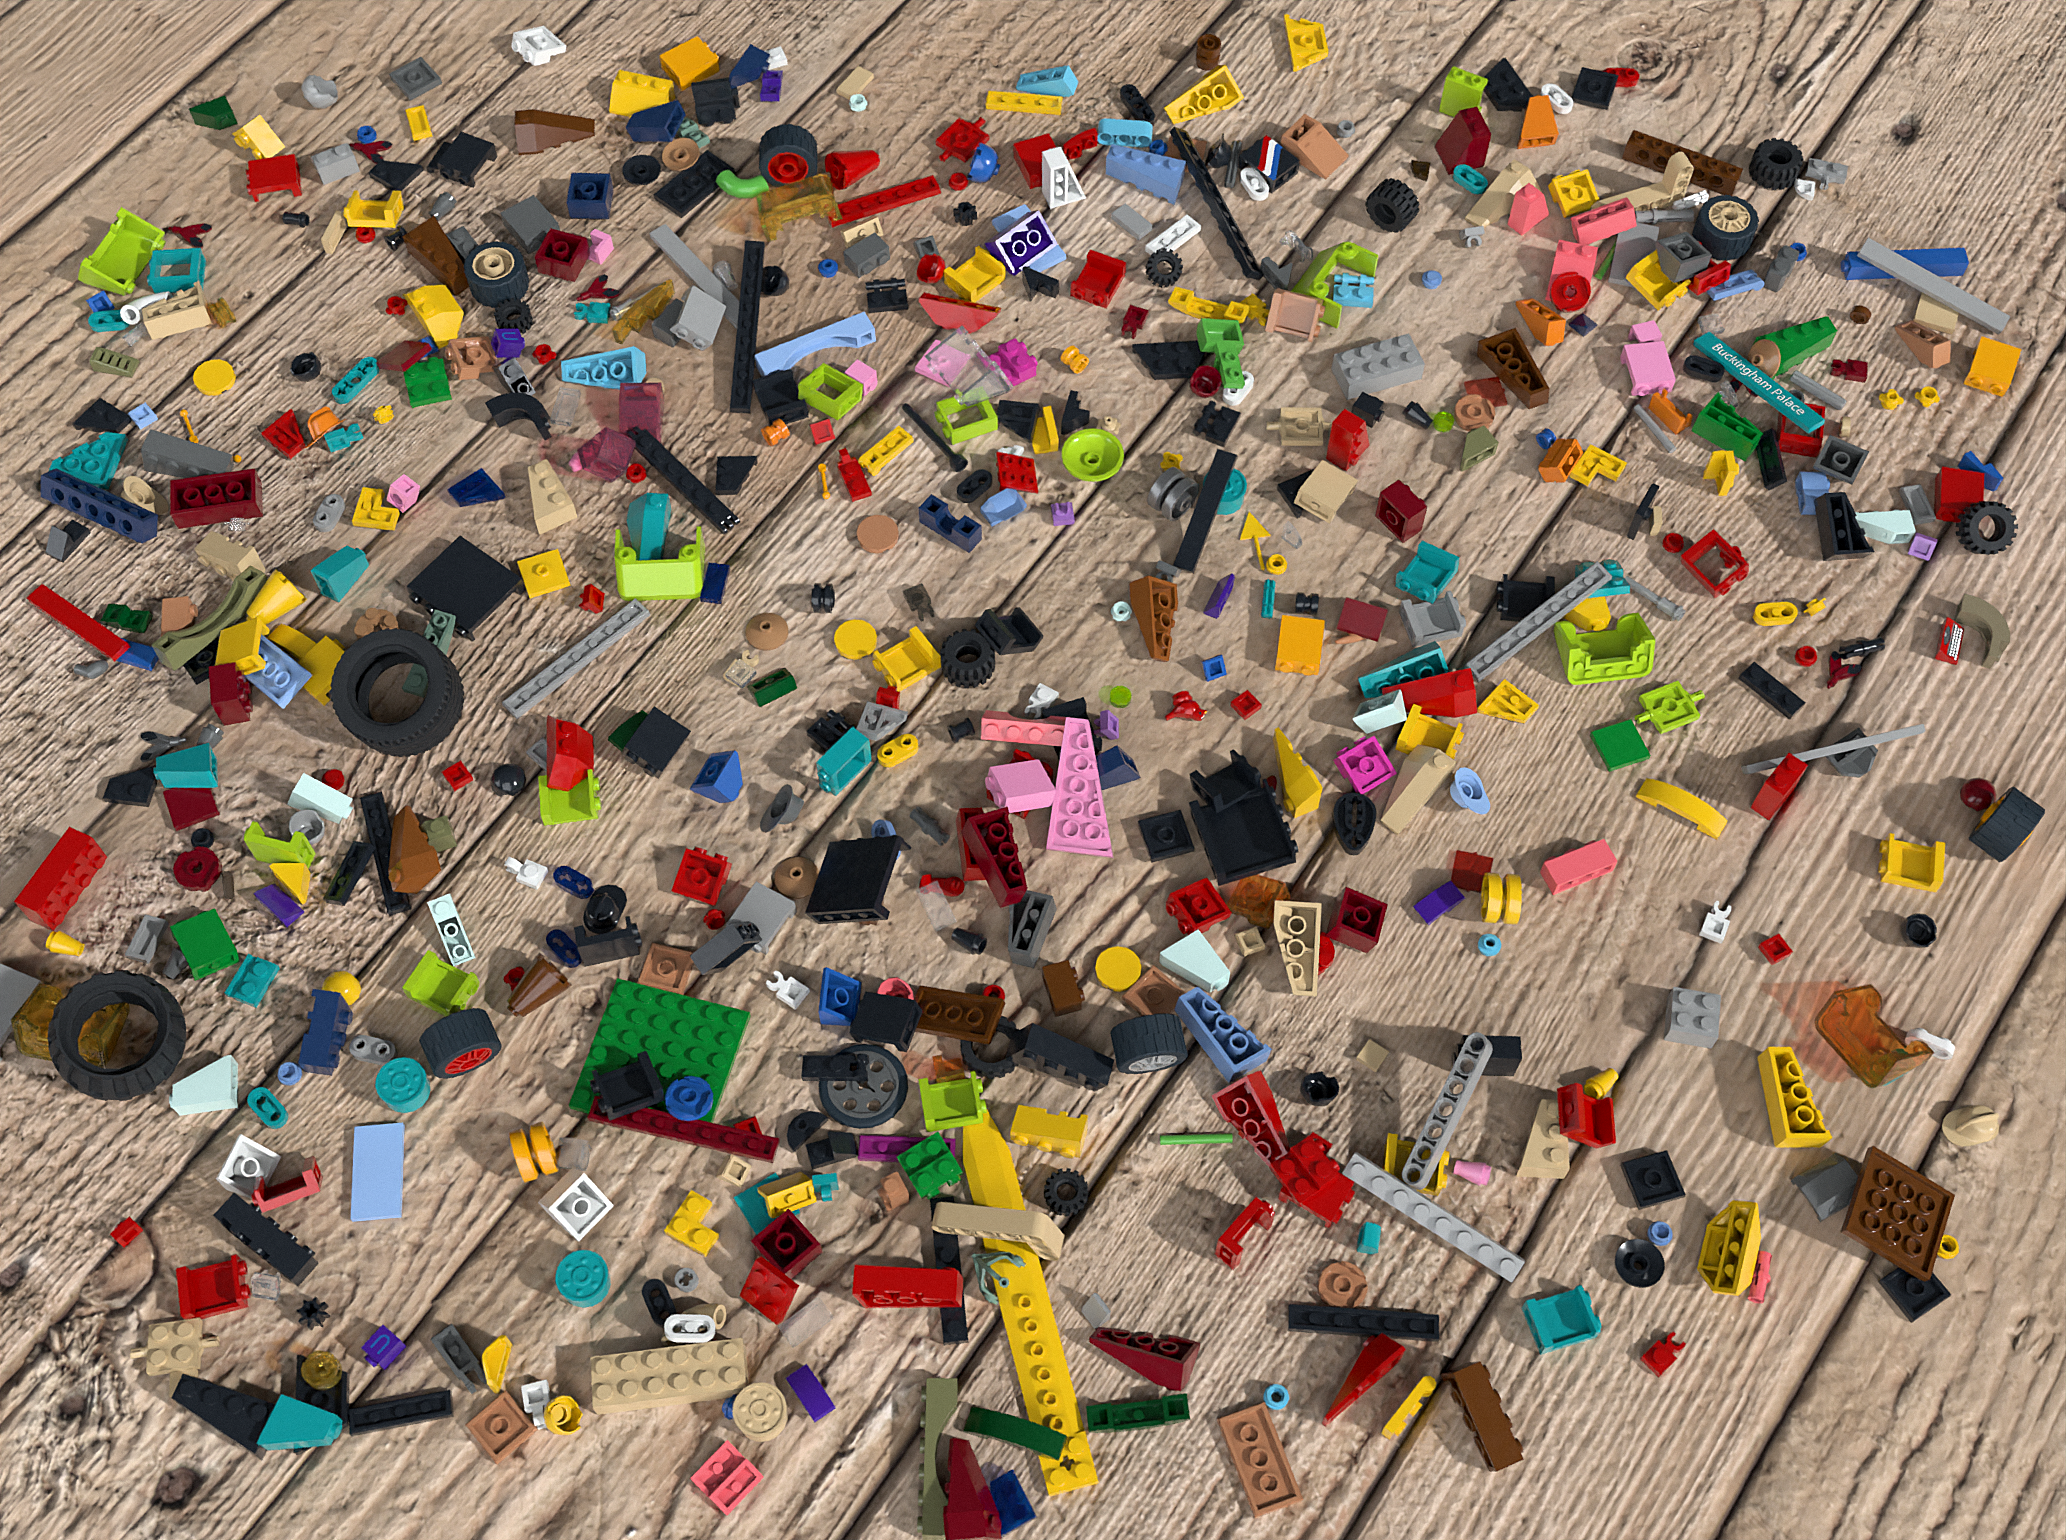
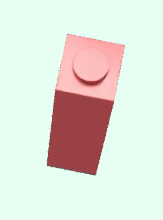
[1507,183,1549,236]

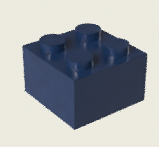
[567,172,614,219]

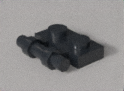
[865,277,908,313]
[1193,401,1241,447]
[806,709,857,751]

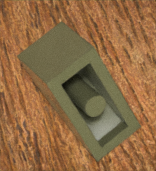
[1460,425,1499,472]
[419,815,457,852]

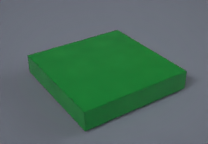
[1590,719,1651,772]

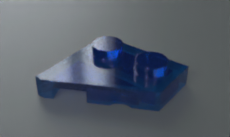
[447,468,506,507]
[990,1469,1038,1538]

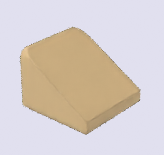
[716,1154,752,1187]

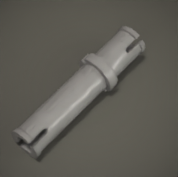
[1635,209,1694,224]

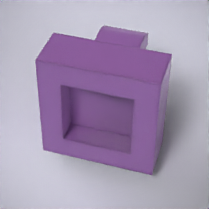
[1051,502,1075,526]
[1908,532,1937,561]
[1094,710,1119,740]

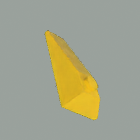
[1164,65,1244,124]
[1273,727,1323,818]

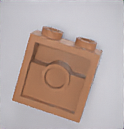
[445,337,499,380]

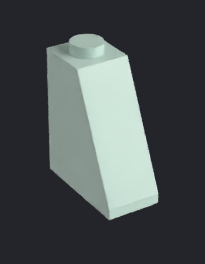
[287,773,353,824]
[1159,929,1230,993]
[169,1055,238,1116]

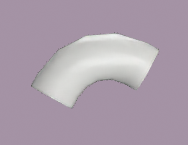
[120,291,173,324]

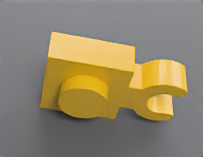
[1240,293,1270,326]

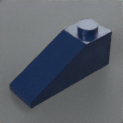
[729,44,770,89]

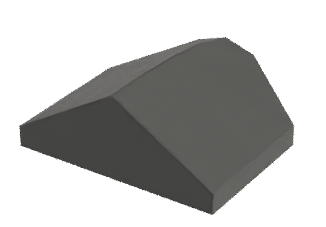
[1825,728,1878,778]

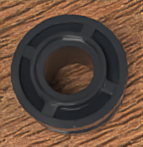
[811,583,835,613]

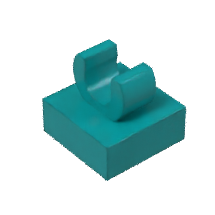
[812,1173,839,1202]

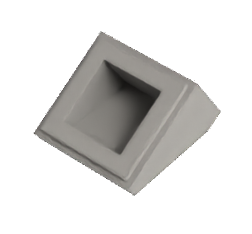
[1081,1293,1111,1329]

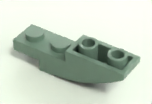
[402,610,456,698]

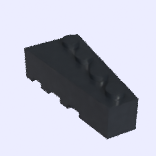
[1005,1023,1114,1091]
[213,1192,319,1287]

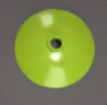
[1062,428,1124,482]

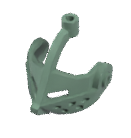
[971,1251,1026,1305]

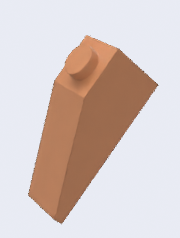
[1895,320,1951,368]
[161,596,198,637]

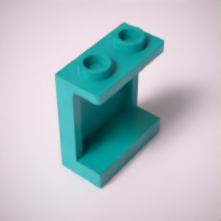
[1395,540,1460,604]
[1521,1285,1602,1355]

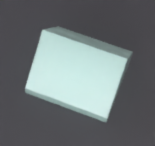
[1353,689,1407,734]

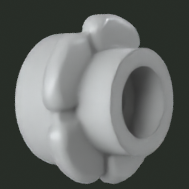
[1337,120,1355,138]

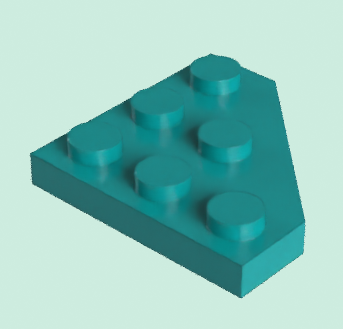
[48,432,128,489]

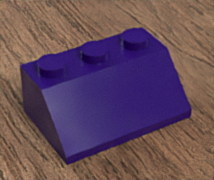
[984,210,1058,276]

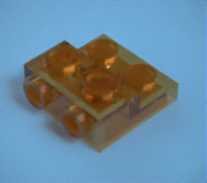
[1226,874,1290,929]

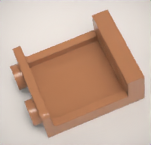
[1265,288,1326,342]

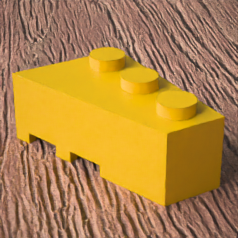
[1010,1105,1088,1159]

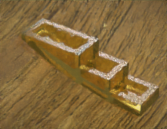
[612,279,675,345]

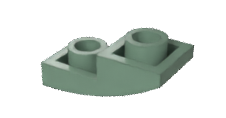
[677,117,710,148]

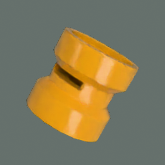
[1061,345,1089,374]

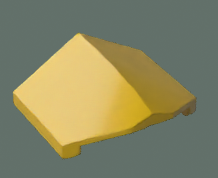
[481,1335,512,1394]

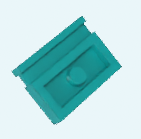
[224,953,280,1008]

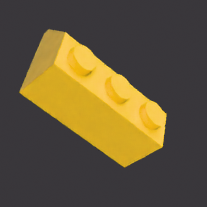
[609,70,675,117]

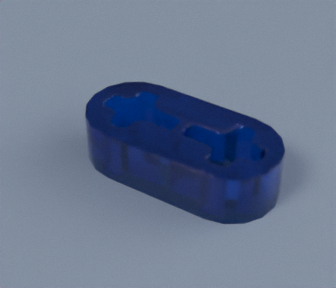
[553,866,594,899]
[546,929,582,968]

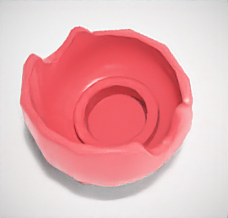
[877,977,914,1000]

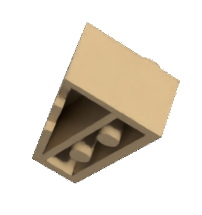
[141,281,212,340]
[528,459,577,535]
[1516,1099,1570,1179]

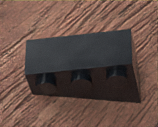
[1814,492,1875,561]

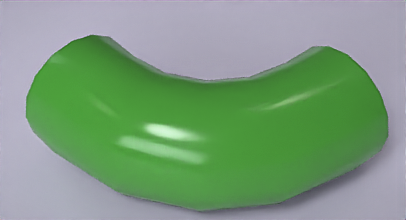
[716,170,769,199]

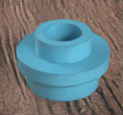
[1478,934,1501,956]
[1263,1384,1289,1410]

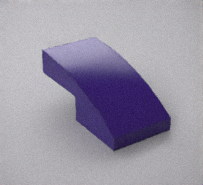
[760,70,783,101]
[1413,880,1466,925]
[785,1364,836,1423]

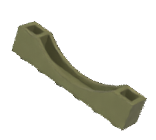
[152,566,268,671]
[917,1378,958,1540]

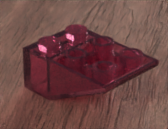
[619,382,665,448]

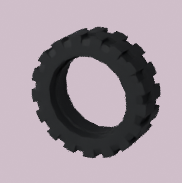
[960,1016,1019,1079]

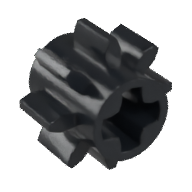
[953,202,977,226]
[296,1297,330,1331]

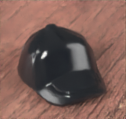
[1205,133,1231,169]
[761,266,789,296]

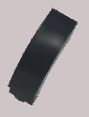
[485,392,552,441]

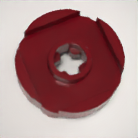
[173,847,222,892]

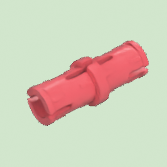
[1748,1251,1772,1304]

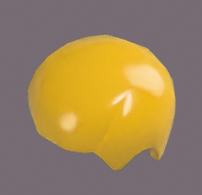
[321,970,361,1006]
[543,1395,583,1436]

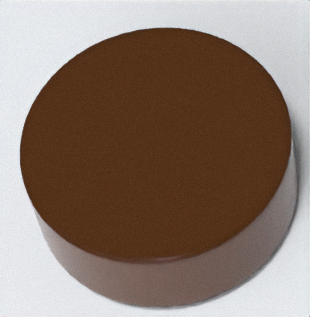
[1849,305,1872,324]

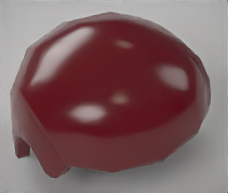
[1189,365,1222,399]
[1960,778,1997,812]

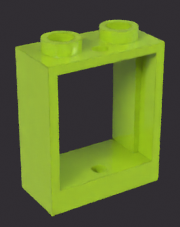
[798,363,863,421]
[934,387,998,445]

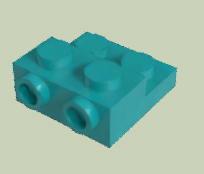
[1575,559,1630,598]

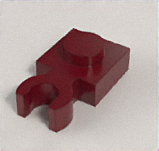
[1121,305,1149,339]
[1830,359,1868,383]

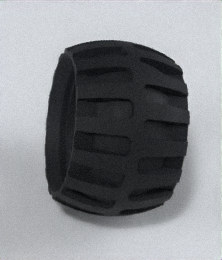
[48,970,187,1101]

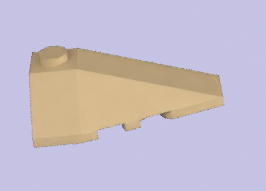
[1380,744,1456,835]

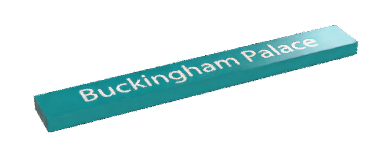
[1693,332,1825,434]

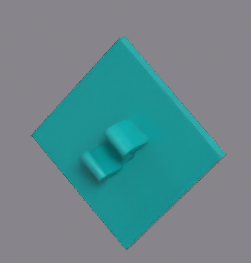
[734,1172,800,1235]

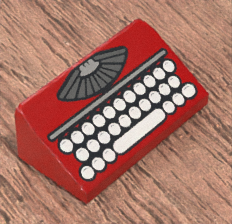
[1935,617,1964,665]

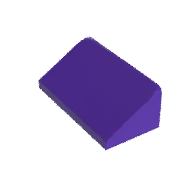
[1203,573,1235,619]
[253,883,304,927]

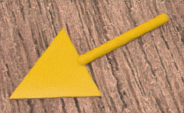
[1240,512,1271,570]

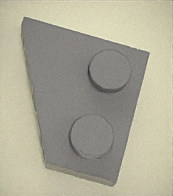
[856,701,908,741]

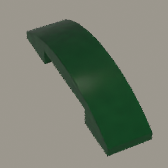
[1086,1393,1190,1433]
[963,1407,1067,1461]

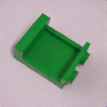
[170,908,240,981]

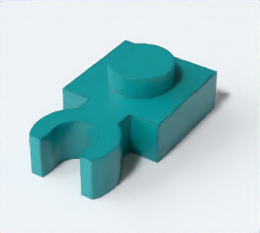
[574,302,611,324]

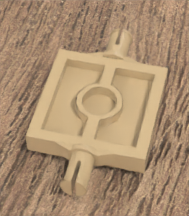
[1266,407,1332,446]
[130,1318,220,1376]

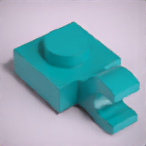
[324,423,363,453]

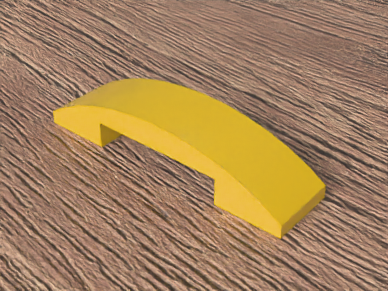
[1168,286,1250,324]
[267,624,317,660]
[1636,778,1727,840]

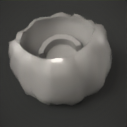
[301,75,338,109]

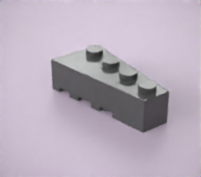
[141,429,234,478]

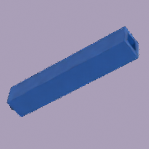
[1840,248,1969,280]

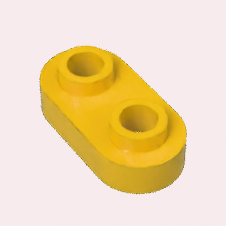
[1753,602,1798,626]
[877,734,919,768]

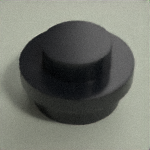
[191,828,215,848]

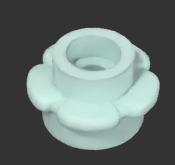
[849,94,867,112]
[1111,601,1132,621]

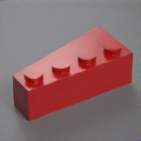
[852,1265,963,1308]

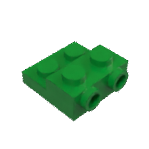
[403,357,452,408]
[897,1131,963,1200]

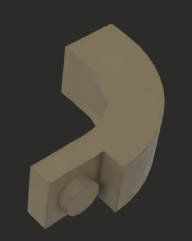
[1954,593,2010,669]

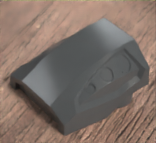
[1791,1153,1858,1222]

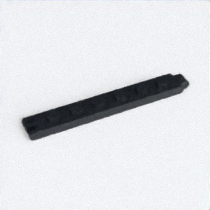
[626,426,740,535]

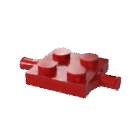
[935,117,989,163]

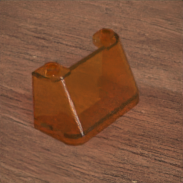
[1815,984,1934,1088]

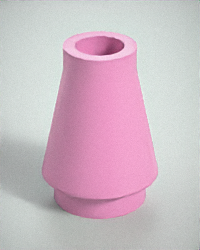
[1454,1160,1491,1186]

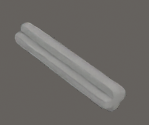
[1790,370,1846,410]

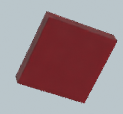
[376,340,432,372]
[163,788,220,831]

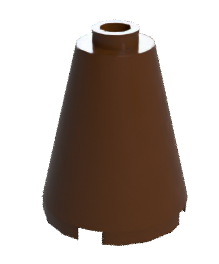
[507,953,572,1017]

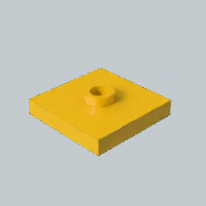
[517,549,571,598]

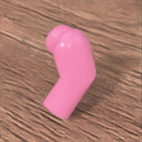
[569,447,594,472]

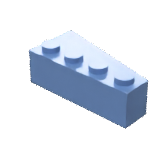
[1106,144,1186,205]
[1174,987,1272,1083]

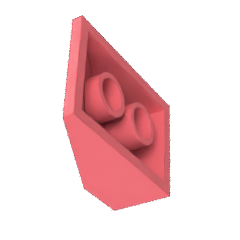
[1545,240,1598,308]

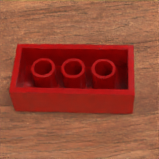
[14,827,107,931]

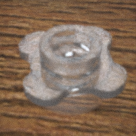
[223,517,250,531]

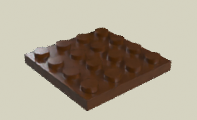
[1841,1146,1955,1282]

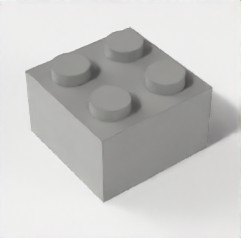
[1664,987,1721,1049]

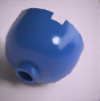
[967,142,1000,183]

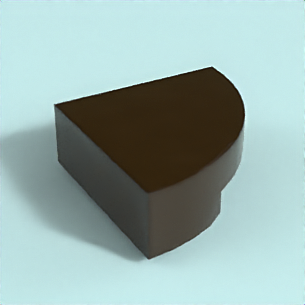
[1410,160,1430,181]
[222,871,235,900]

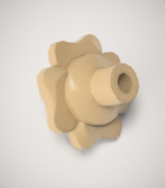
[1096,416,1121,435]

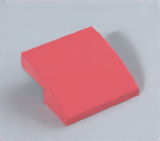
[689,1440,764,1516]

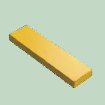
[986,91,1063,115]

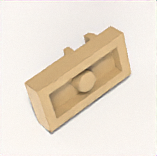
[841,216,884,249]

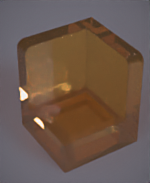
[932,1055,965,1083]

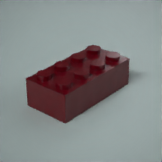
[170,468,263,529]

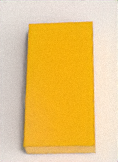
[405,105,433,141]

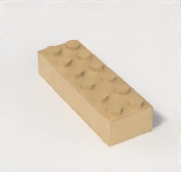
[591,1338,749,1415]

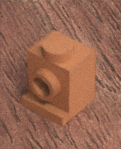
[877,1171,909,1212]

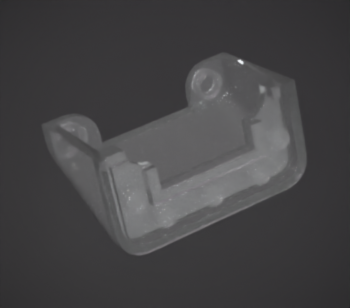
[925,326,1014,407]

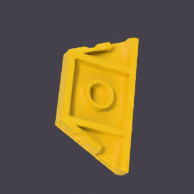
[1283,14,1328,72]

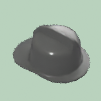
[760,784,804,833]

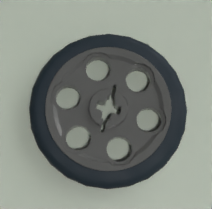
[818,1044,908,1129]

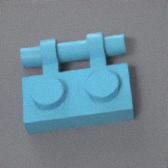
[1333,273,1374,308]

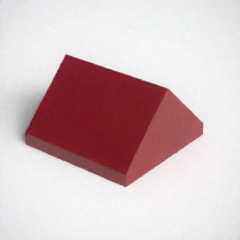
[1337,597,1389,642]

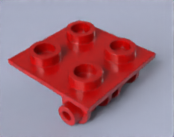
[996,452,1038,494]

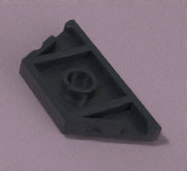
[1483,57,1533,112]
[1132,340,1205,380]
[294,1355,350,1455]

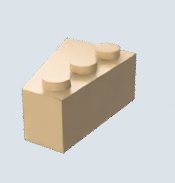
[195,531,266,582]

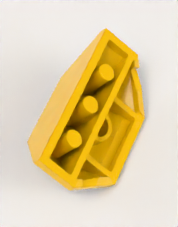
[402,285,464,349]
[1697,1200,1761,1296]

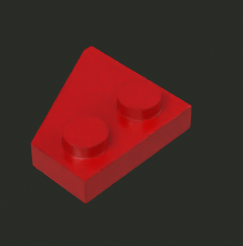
[261,409,306,459]

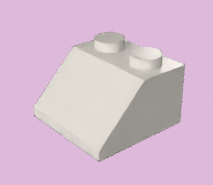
[538,1167,614,1241]

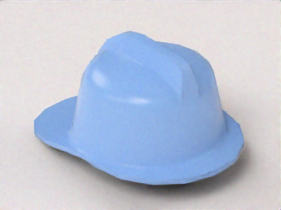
[1450,767,1490,814]

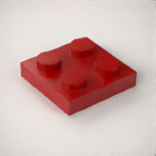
[739,1256,799,1325]

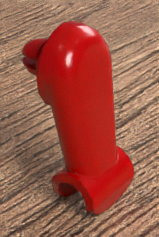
[919,874,965,897]

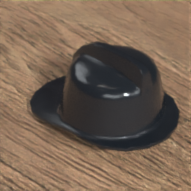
[583,885,627,934]

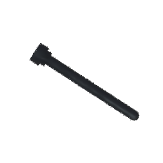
[902,403,968,472]

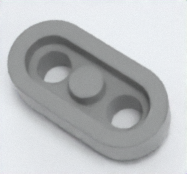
[313,494,345,532]
[349,1035,398,1066]

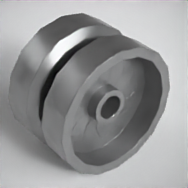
[1147,467,1200,522]

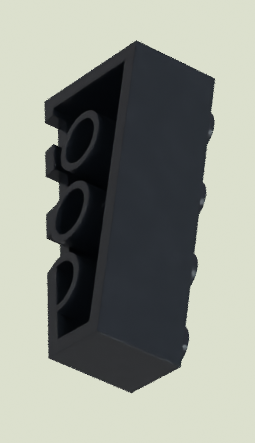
[171,1374,276,1460]

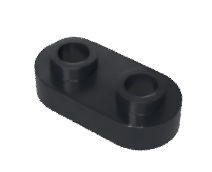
[1683,355,1725,382]
[957,469,992,503]
[642,1279,677,1328]

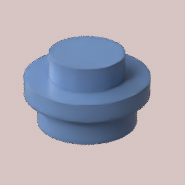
[1422,270,1442,289]
[277,1062,302,1086]
[1647,1221,1673,1246]

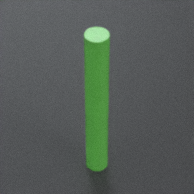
[1594,241,1616,279]
[1160,1133,1233,1145]

